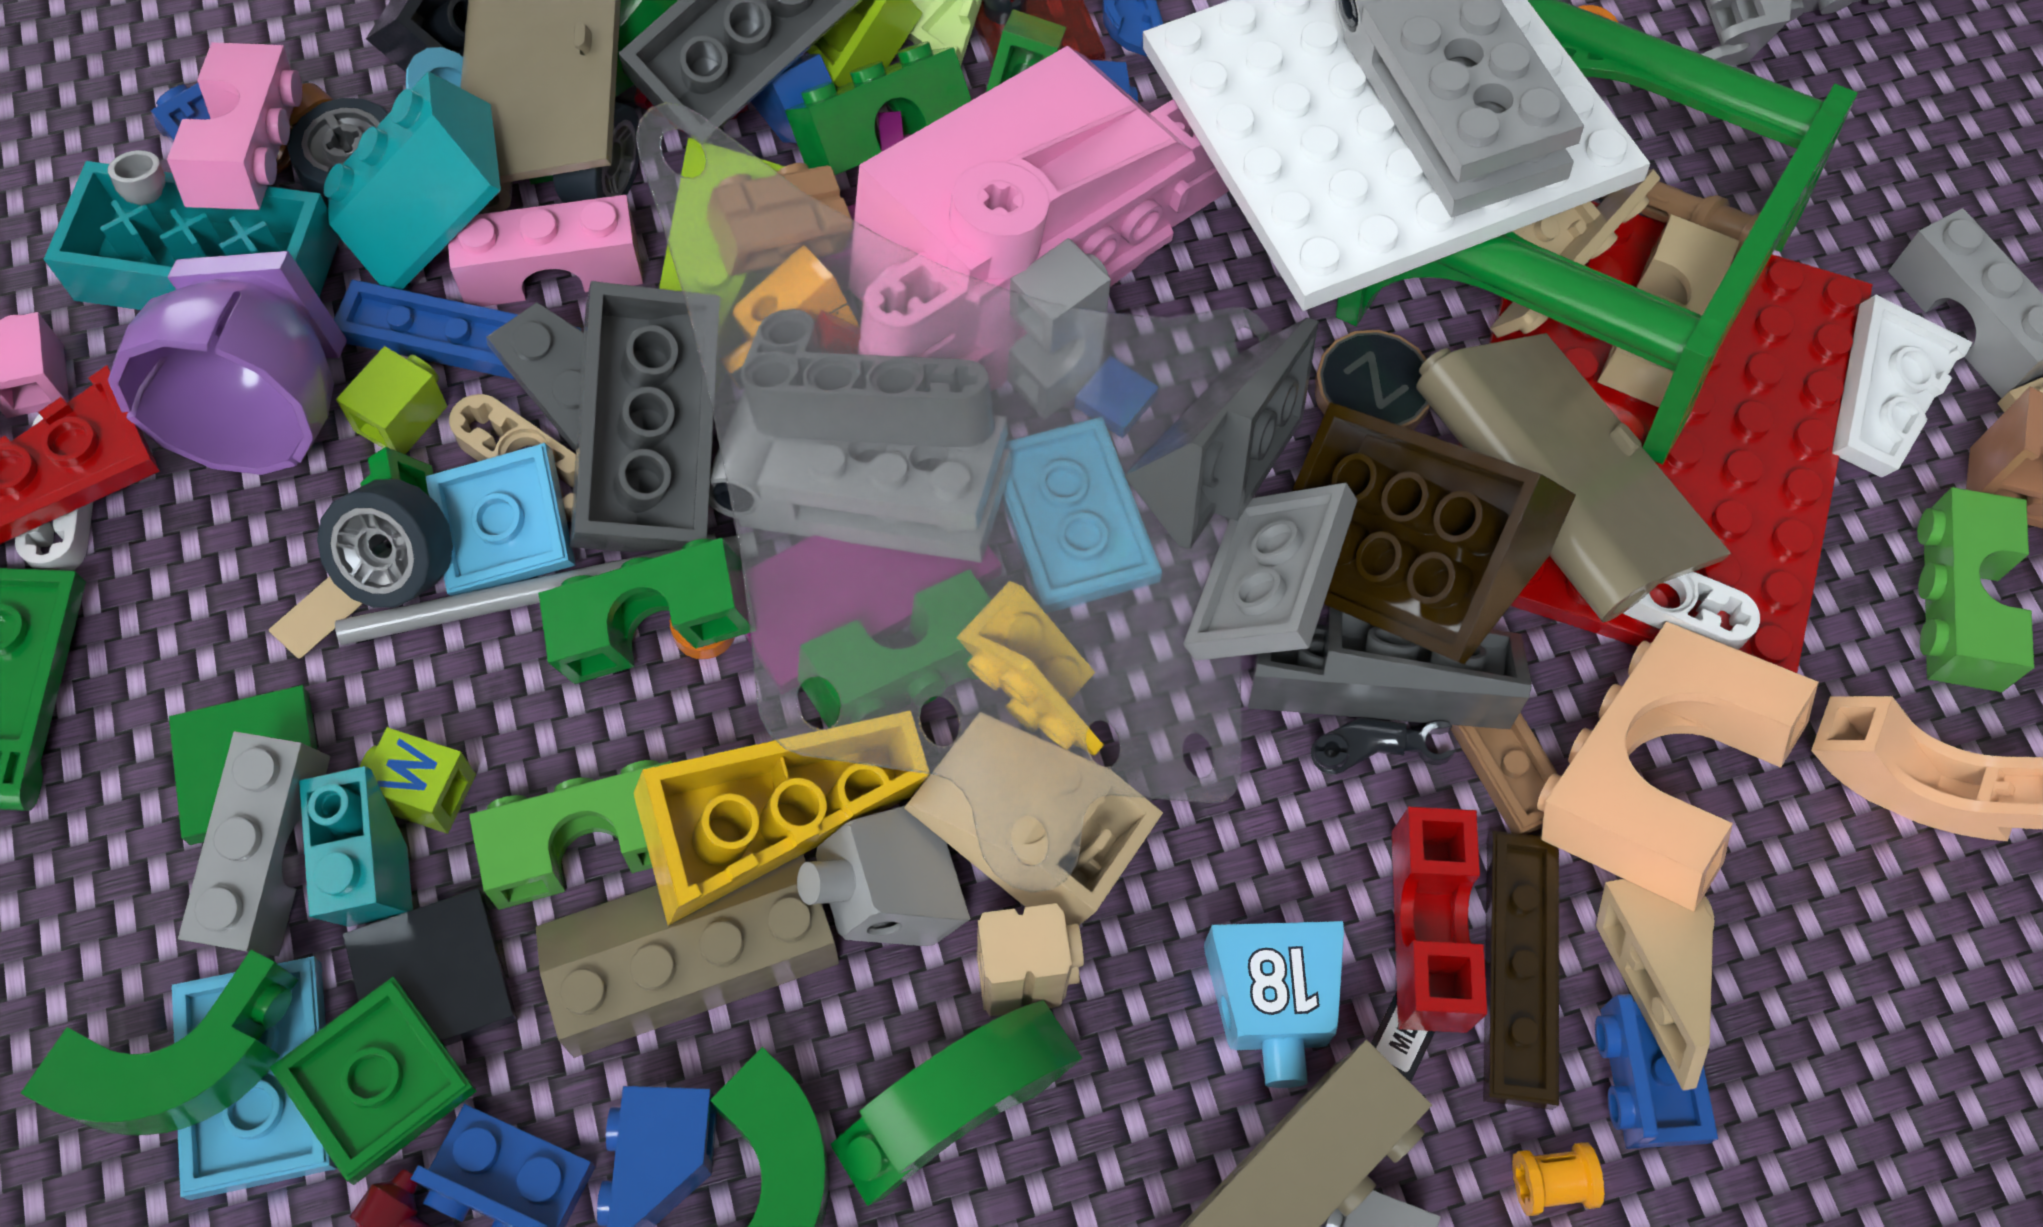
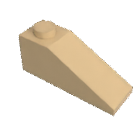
[1596,879,1714,1091]

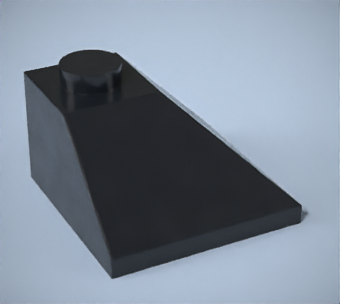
[366,0,468,72]

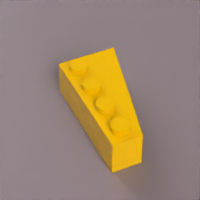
[633,711,930,926]

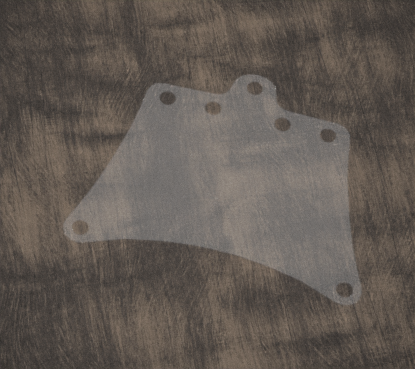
[636,102,1272,892]

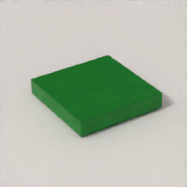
[169,685,317,845]
[269,977,477,1185]

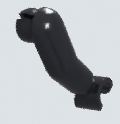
[1311,718,1456,775]

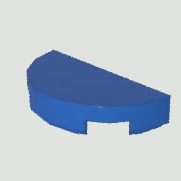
[1102,0,1163,57]

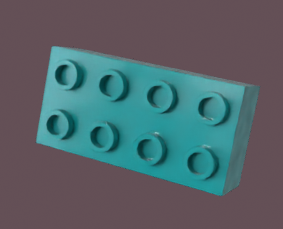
[44,161,340,310]

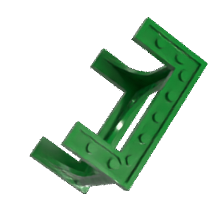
[1336,0,1858,465]

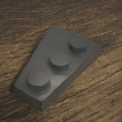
[486,302,584,453]

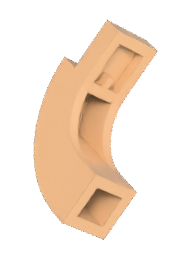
[1811,696,2043,841]

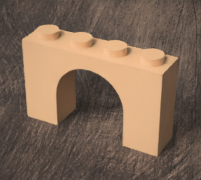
[1537,621,1818,912]

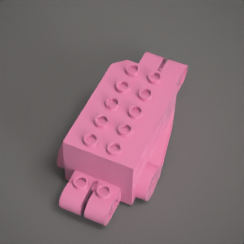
[848,46,1229,391]

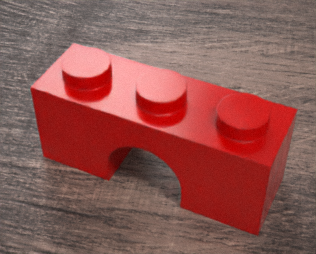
[1391,806,1487,1033]

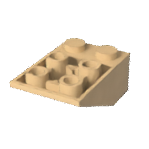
[904,712,1163,926]

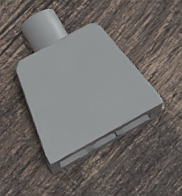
[797,806,970,946]

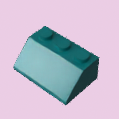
[324,71,501,290]

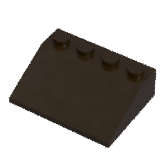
[1291,402,1576,665]

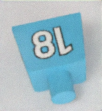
[1204,921,1344,1088]

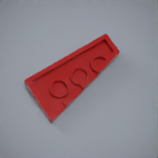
[0,365,160,544]

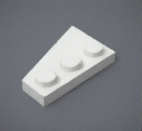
[1832,295,1973,478]

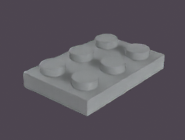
[1183,483,1357,661]

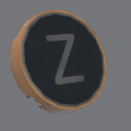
[1315,330,1430,430]

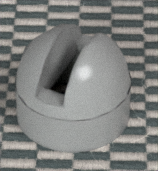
[108,150,165,205]

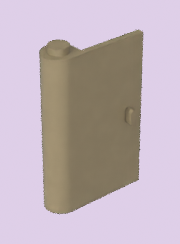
[460,0,621,214]
[1416,333,1731,622]

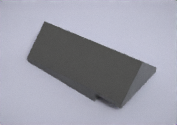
[1124,318,1319,549]
[1248,607,1532,730]

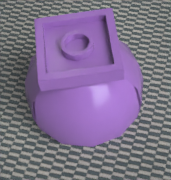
[108,251,347,475]

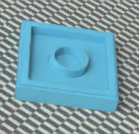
[425,443,576,596]

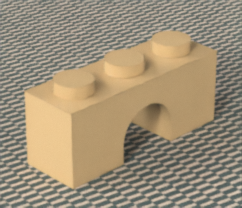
[1598,214,1739,407]

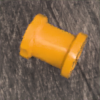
[1512,1142,1605,1216]

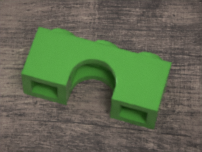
[1917,487,2034,692]
[469,760,672,910]

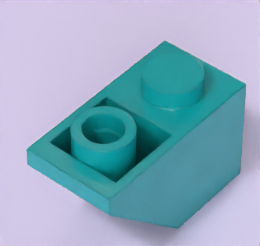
[299,766,413,927]

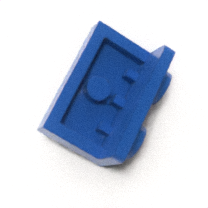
[1595,994,1718,1149]

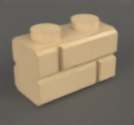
[977,903,1084,1016]

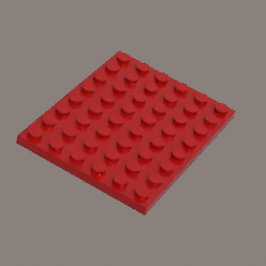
[1459,201,1873,673]

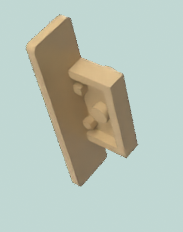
[1490,169,1660,338]

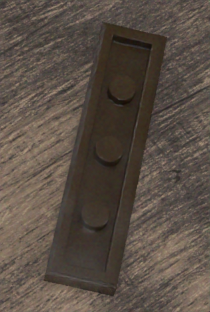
[1483,831,1559,1110]

